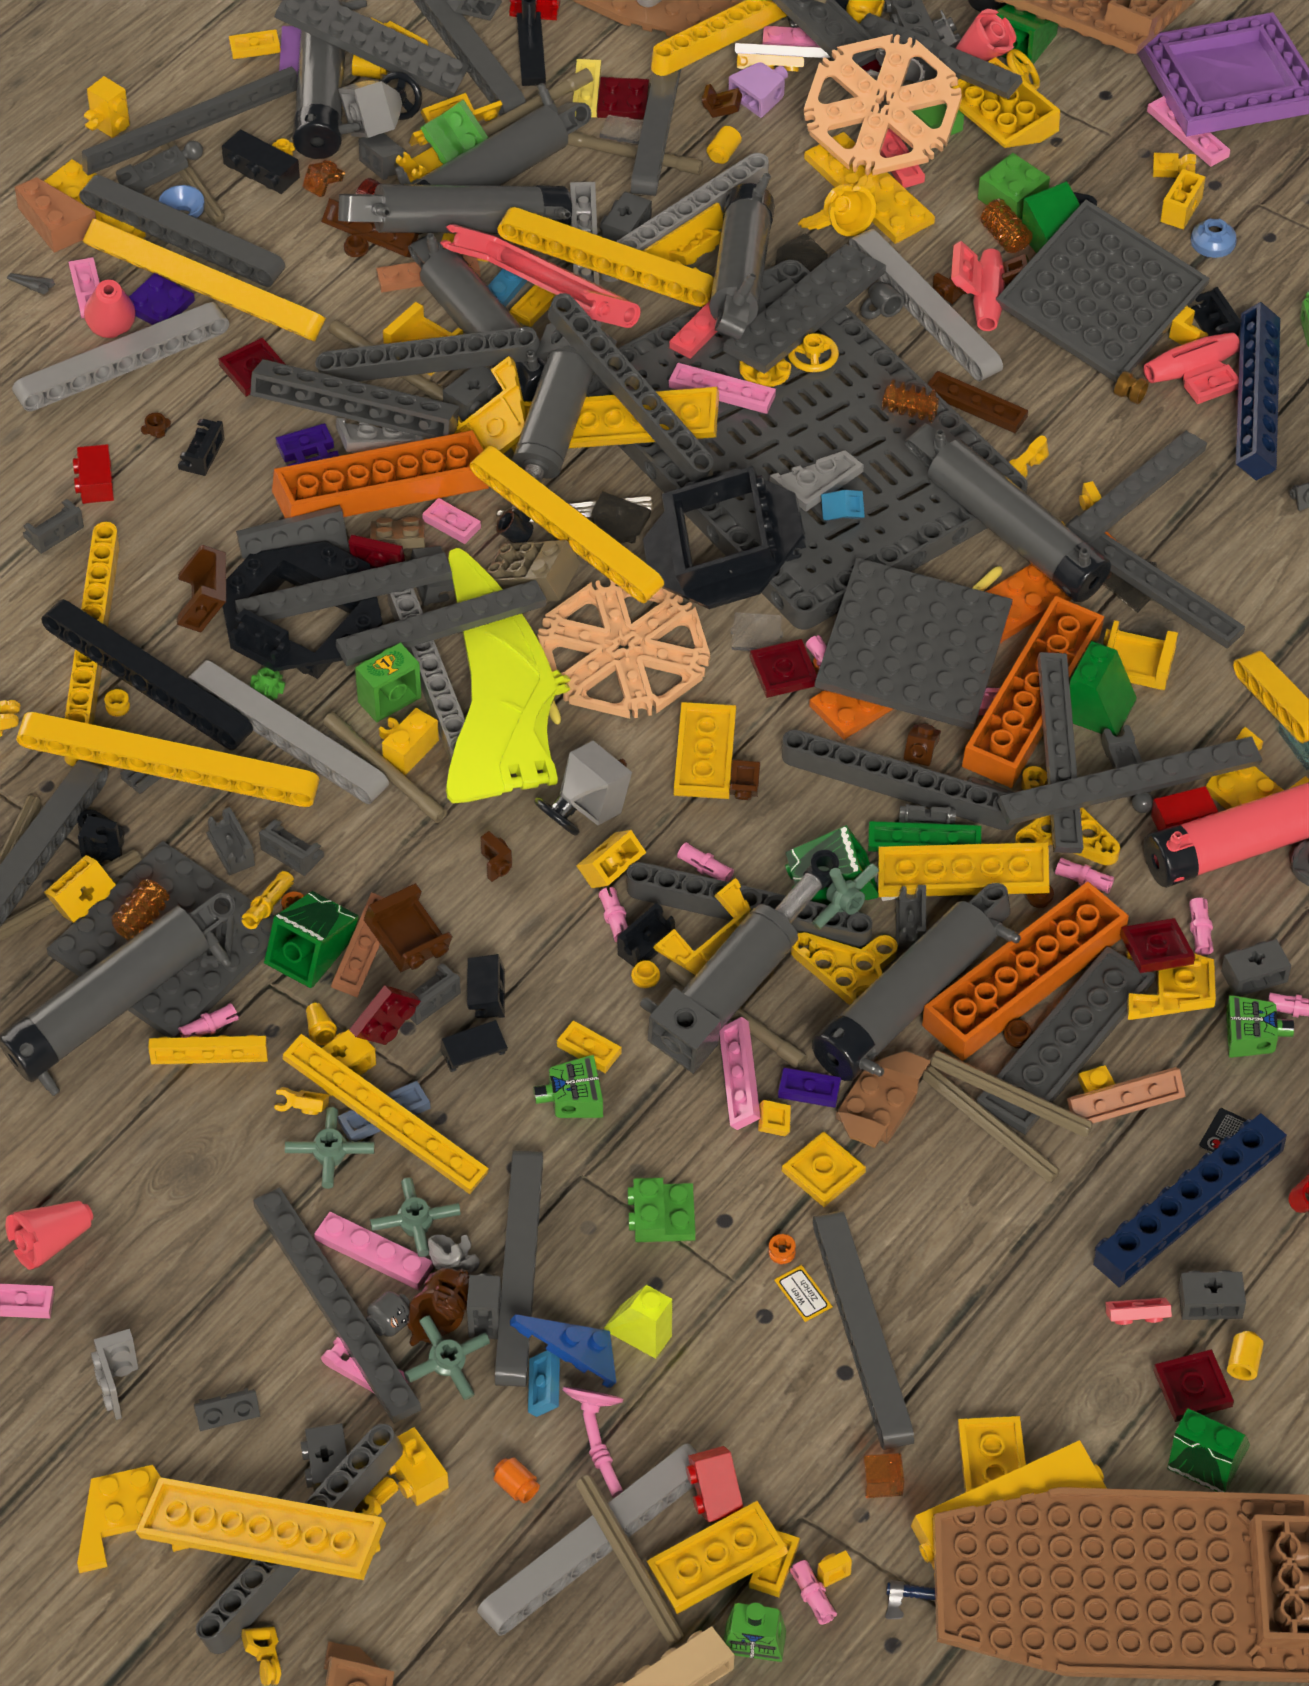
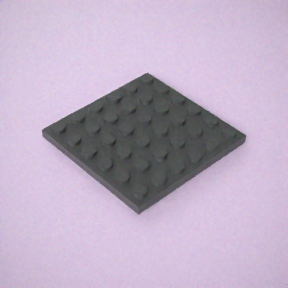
[996,200,1210,382]
[815,558,1013,730]
[47,841,274,1038]

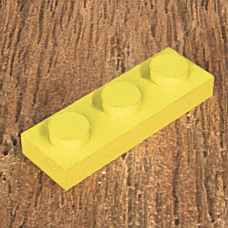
[573,59,601,118]

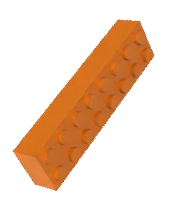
[272,430,489,519]
[962,596,1105,788]
[922,881,1129,1061]

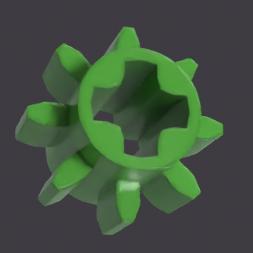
[250,667,285,701]

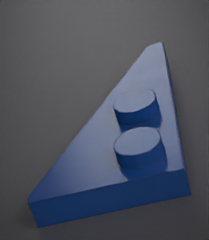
[510,1314,616,1388]

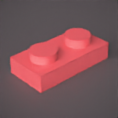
[1105,1297,1172,1325]

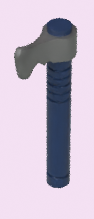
[885,1580,935,1619]

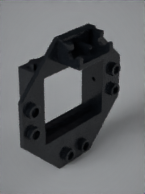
[643,466,806,609]
[222,541,383,679]

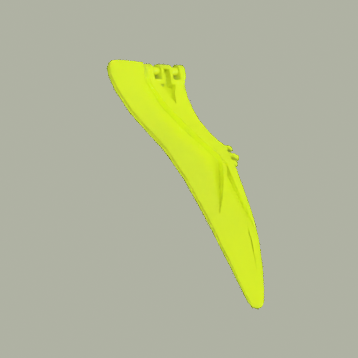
[446,548,571,803]

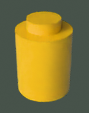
[352,55,388,79]
[707,126,742,164]
[1227,1331,1264,1381]

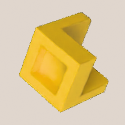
[1169,306,1208,345]

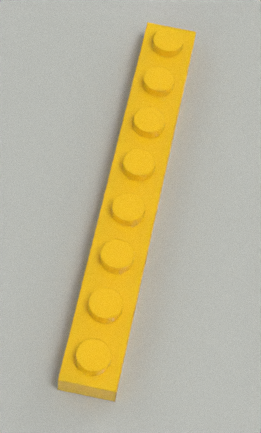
[283,1034,489,1194]

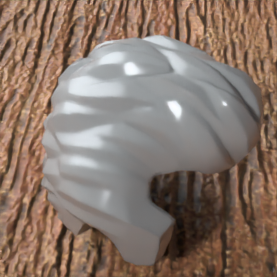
[428,1235,480,1274]

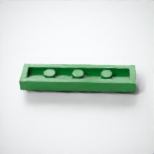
[868,821,982,852]

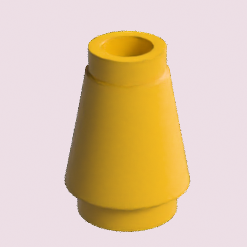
[306,1003,337,1045]

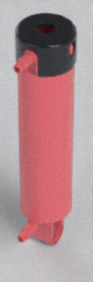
[1144,782,1309,888]

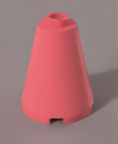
[955,9,1016,62]
[84,280,135,338]
[5,1201,93,1270]

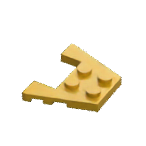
[454,356,527,454]
[1206,727,1309,810]
[653,878,751,975]
[1127,950,1216,1020]
[77,1465,189,1573]

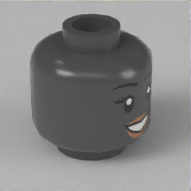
[366,1291,410,1337]

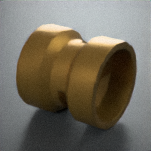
[1114,371,1149,405]

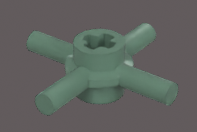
[812,863,879,930]
[285,1107,375,1189]
[370,1178,461,1257]
[404,1315,490,1400]

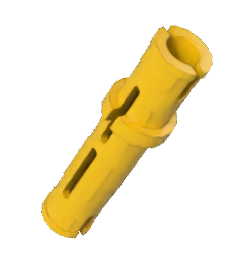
[241,871,294,929]

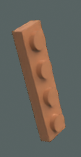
[376,254,481,293]
[331,892,384,998]
[1067,1067,1186,1123]

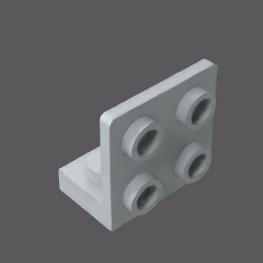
[91,1329,138,1420]

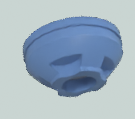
[159,185,204,218]
[1190,219,1236,258]

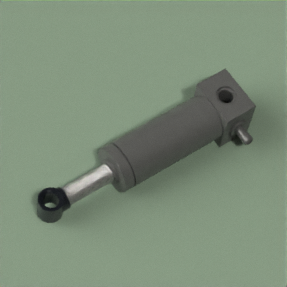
[496,323,617,543]
[640,850,839,1074]

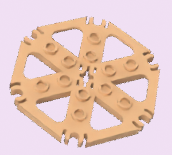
[804,34,962,175]
[537,580,710,719]

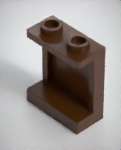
[177,545,226,633]
[364,883,453,973]

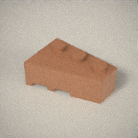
[15,177,96,253]

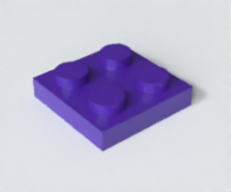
[129,273,195,325]

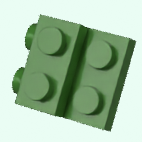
[628,1178,695,1242]

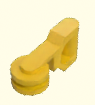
[1009,435,1049,478]
[241,1627,281,1686]

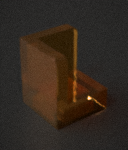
[864,1453,904,1498]

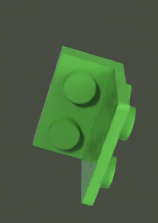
[421,100,489,164]

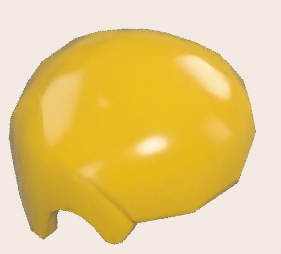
[846,0,885,24]

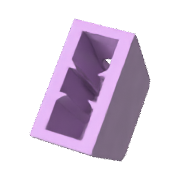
[729,62,788,118]

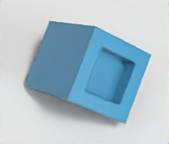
[821,490,865,521]

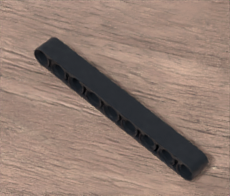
[41,599,253,750]

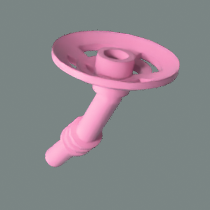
[562,1386,624,1498]

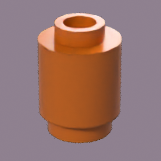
[494,1457,540,1503]

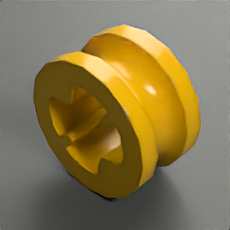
[104,689,130,717]

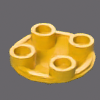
[739,358,791,387]

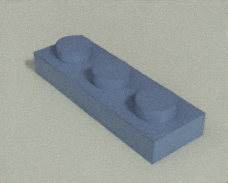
[338,1081,431,1142]

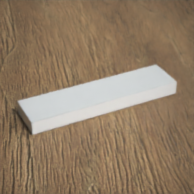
[735,43,830,58]

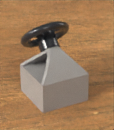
[338,72,422,138]
[534,741,632,836]

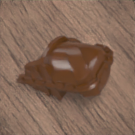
[407,1268,470,1346]

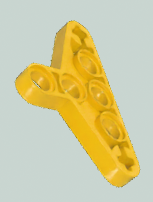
[1015,766,1120,865]
[790,932,898,1005]

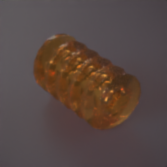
[981,198,1032,253]
[882,379,940,423]
[112,879,170,941]

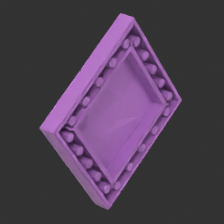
[1137,12,1309,137]

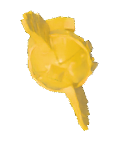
[798,175,876,236]

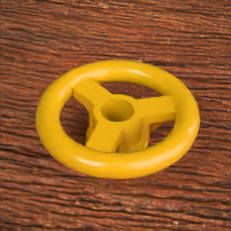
[1006,49,1040,90]
[788,333,839,373]

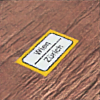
[774,1265,833,1322]

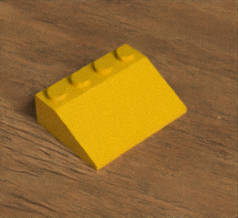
[951,57,1060,148]

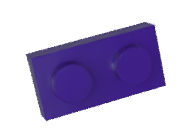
[778,1068,841,1108]

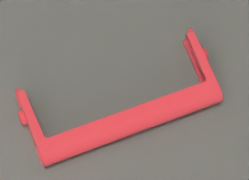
[440,224,641,328]

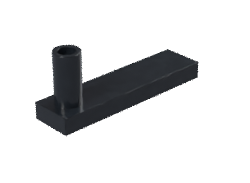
[517,0,546,86]

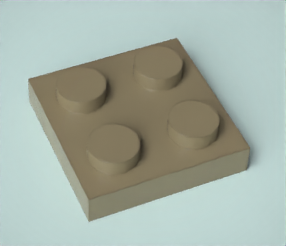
[371,517,425,549]

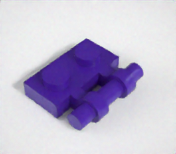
[276,423,339,466]

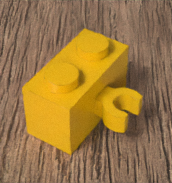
[84,76,130,138]
[379,708,439,776]
[384,1427,449,1506]

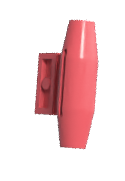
[951,241,1005,331]
[1144,332,1240,404]

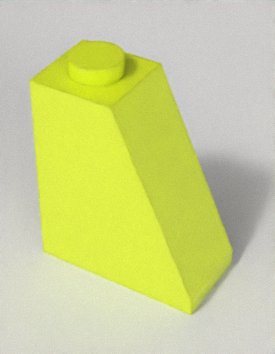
[604,1285,672,1359]

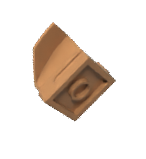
[835,1051,930,1148]
[324,1642,394,1686]

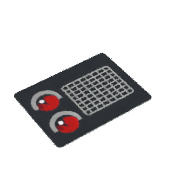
[1199,1108,1247,1153]

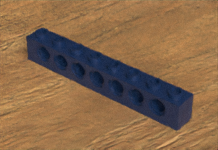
[1236,302,1281,481]
[1093,1113,1287,1288]

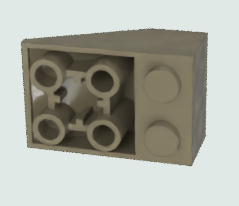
[487,540,581,601]

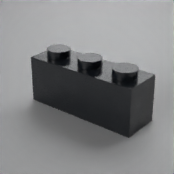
[222,129,300,194]

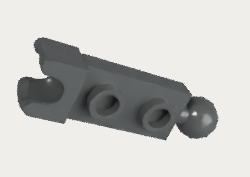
[116,141,203,194]
[1102,725,1153,813]

